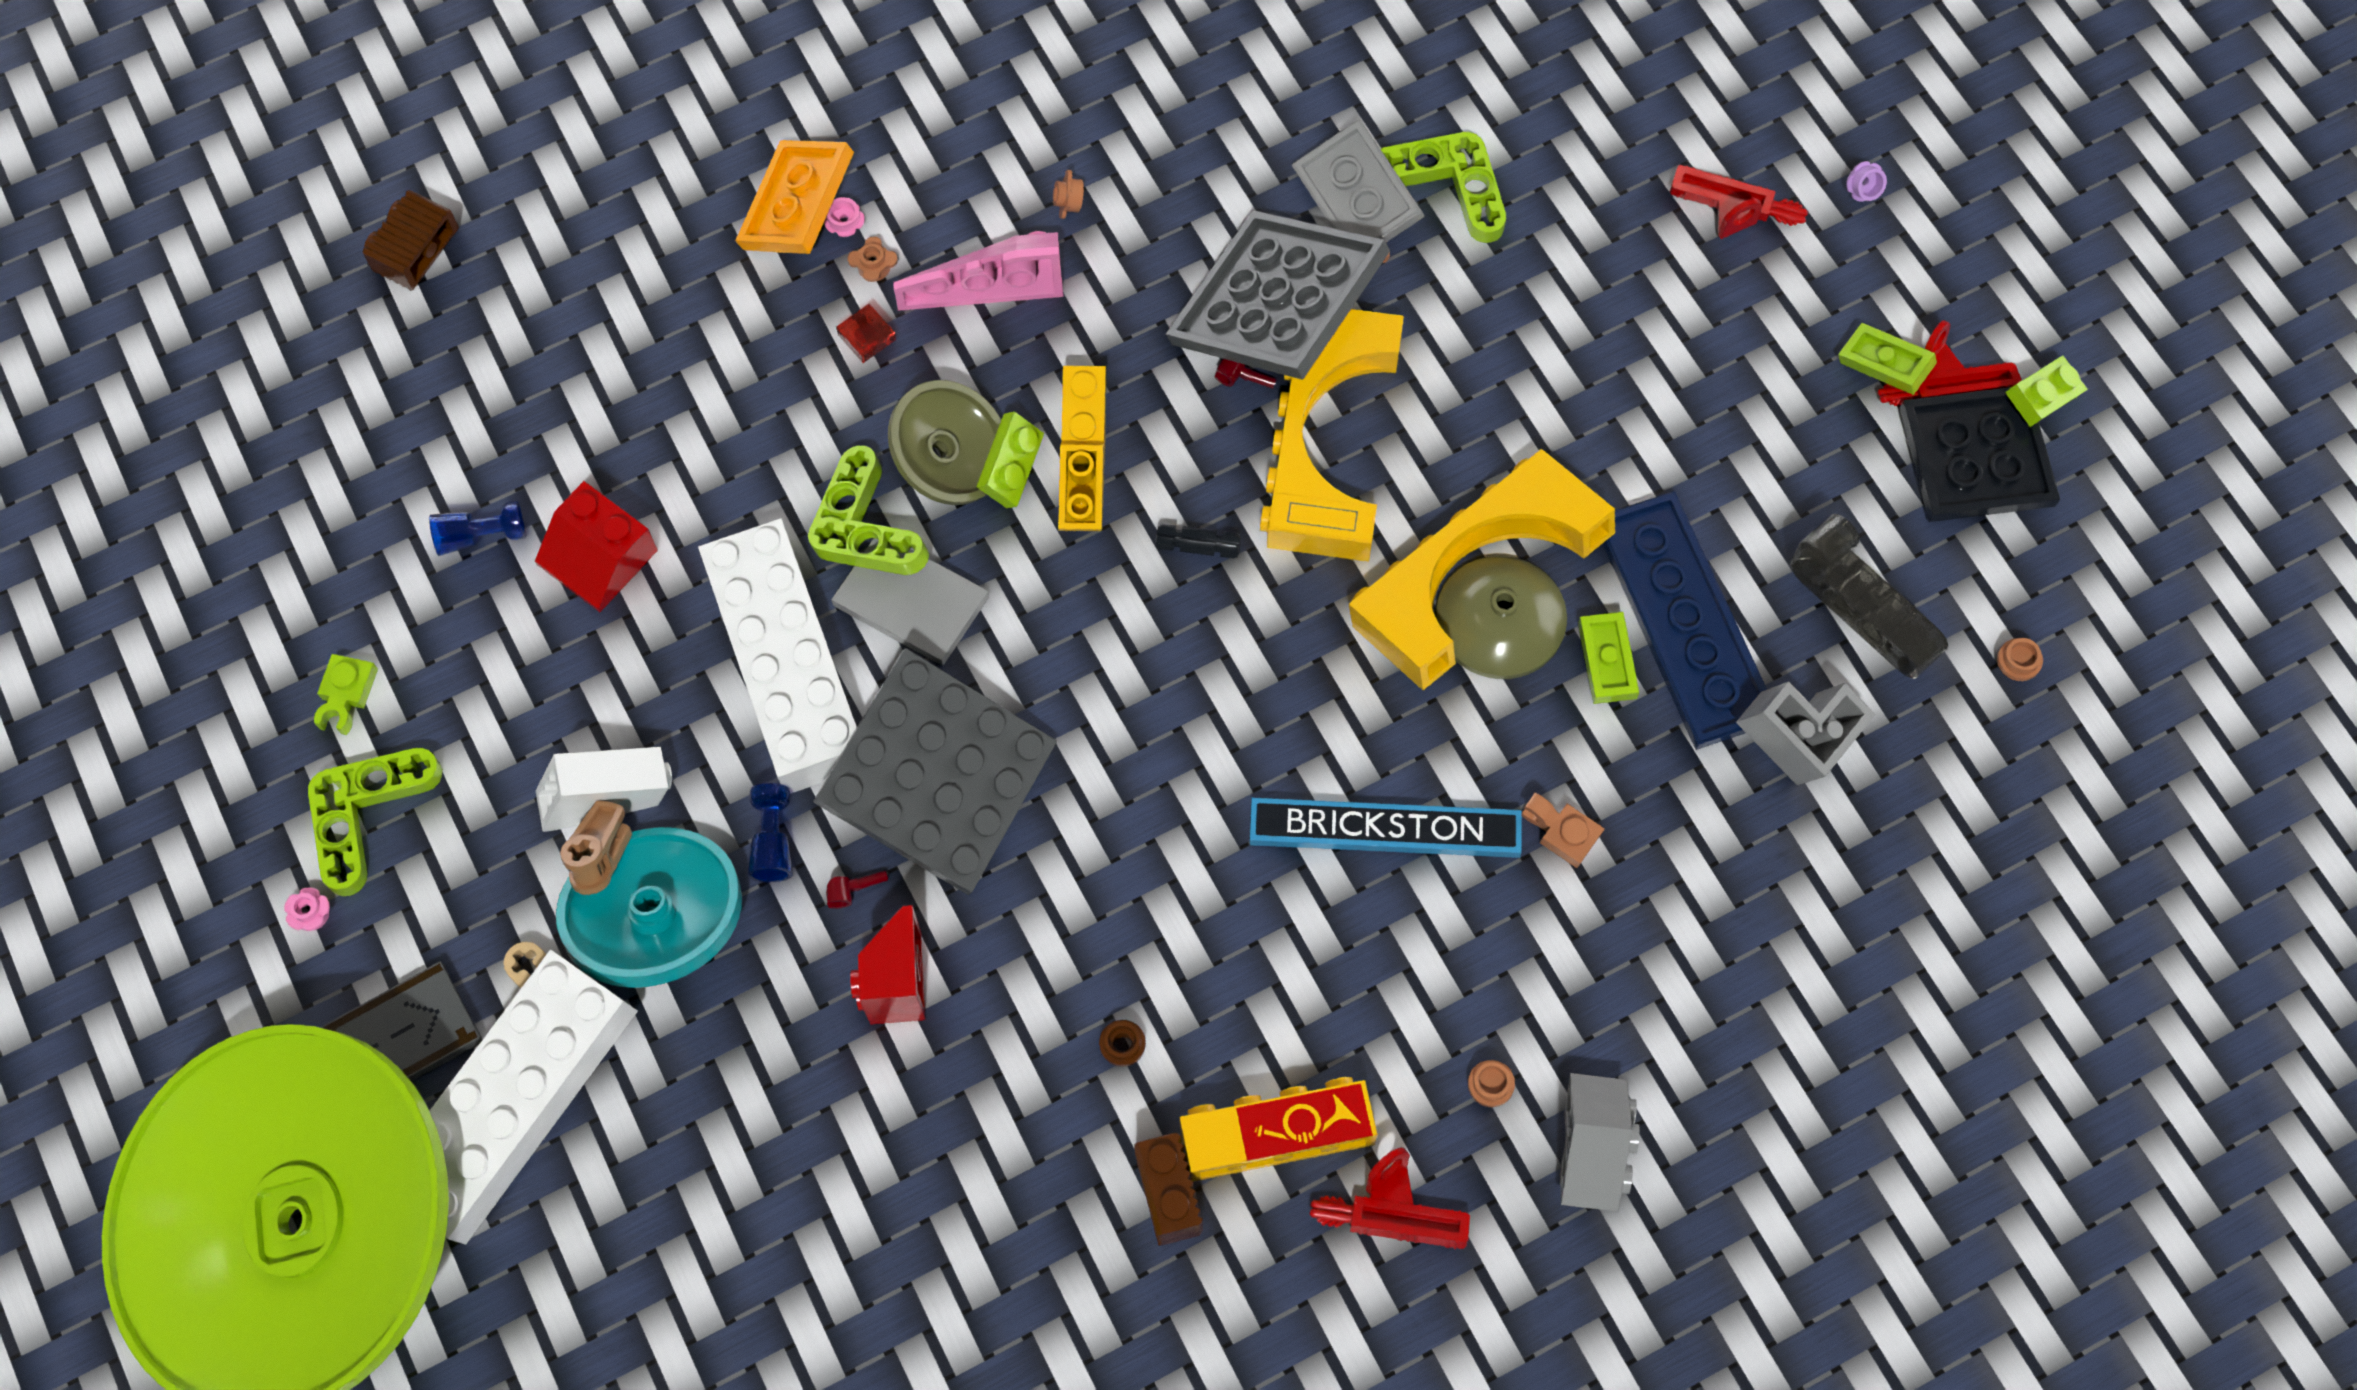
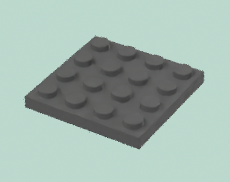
[1166,210,1390,380]
[813,648,1057,895]

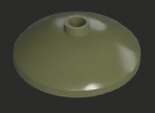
[888,380,1001,505]
[1436,556,1567,679]

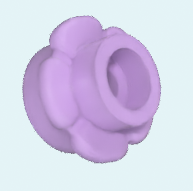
[1846,161,1887,201]

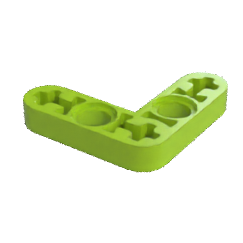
[1381,132,1506,243]
[808,445,929,575]
[308,748,442,896]

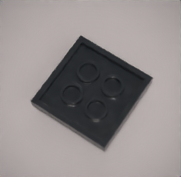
[1900,387,2060,522]

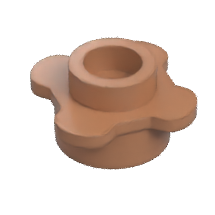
[1053,170,1084,219]
[848,237,898,282]

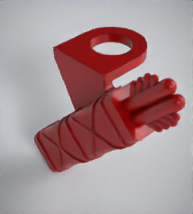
[1670,165,1808,239]
[1877,320,2022,406]
[1309,1147,1470,1249]

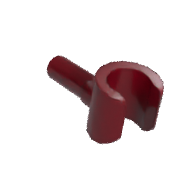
[1215,359,1277,389]
[826,870,888,909]

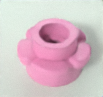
[824,197,865,237]
[284,887,330,931]

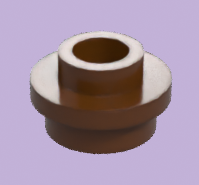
[1099,1020,1146,1067]

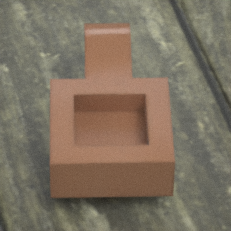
[1522,793,1604,868]

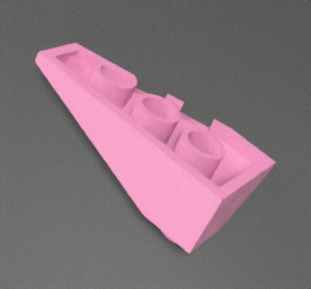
[893,231,1063,311]

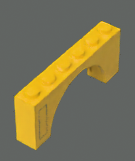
[1260,309,1404,562]
[1349,449,1615,690]

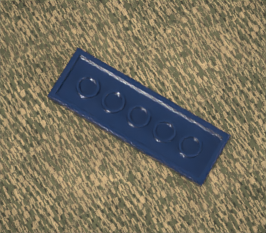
[1603,491,1767,750]

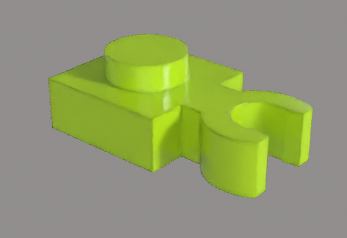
[314,654,378,735]

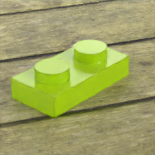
[1838,323,1937,395]
[2005,355,2088,427]
[976,411,1044,508]
[1578,612,1639,704]

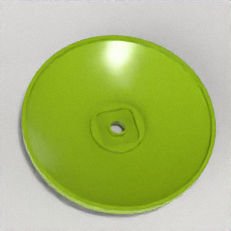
[102,1024,449,1390]

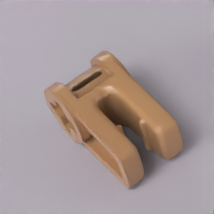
[560,801,632,895]

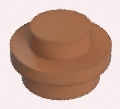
[1997,638,2043,681]
[1468,1060,1515,1107]

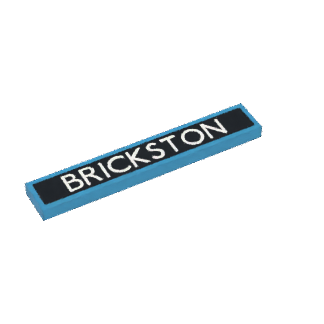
[1250,798,1522,858]

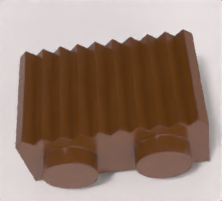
[362,190,459,291]
[1134,1133,1203,1246]

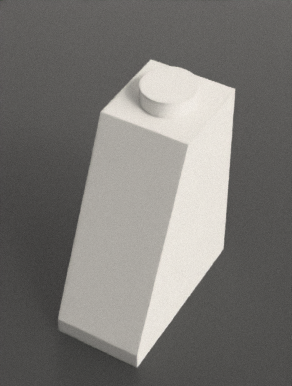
[536,747,672,832]

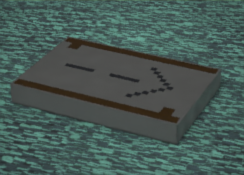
[319,961,483,1082]

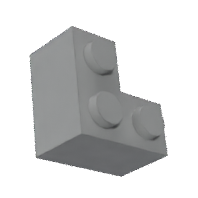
[1736,682,1876,785]
[1559,1073,1640,1212]

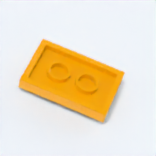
[735,140,854,254]

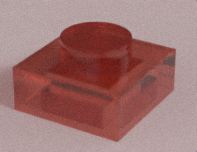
[836,304,896,363]

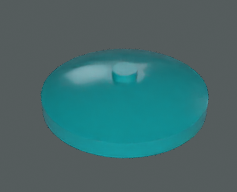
[556,827,742,988]

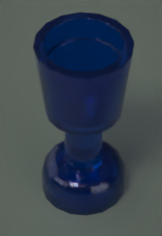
[429,501,526,556]
[747,783,793,883]

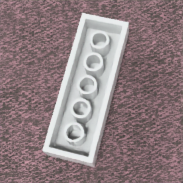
[698,518,857,796]
[429,949,638,1245]

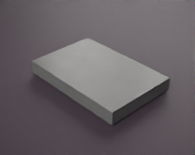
[1292,118,1425,242]
[831,538,989,666]

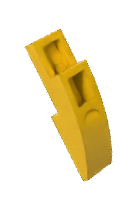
[1058,366,1106,531]

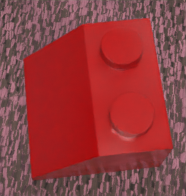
[535,481,658,612]
[850,905,925,1025]

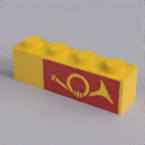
[1180,1077,1377,1182]

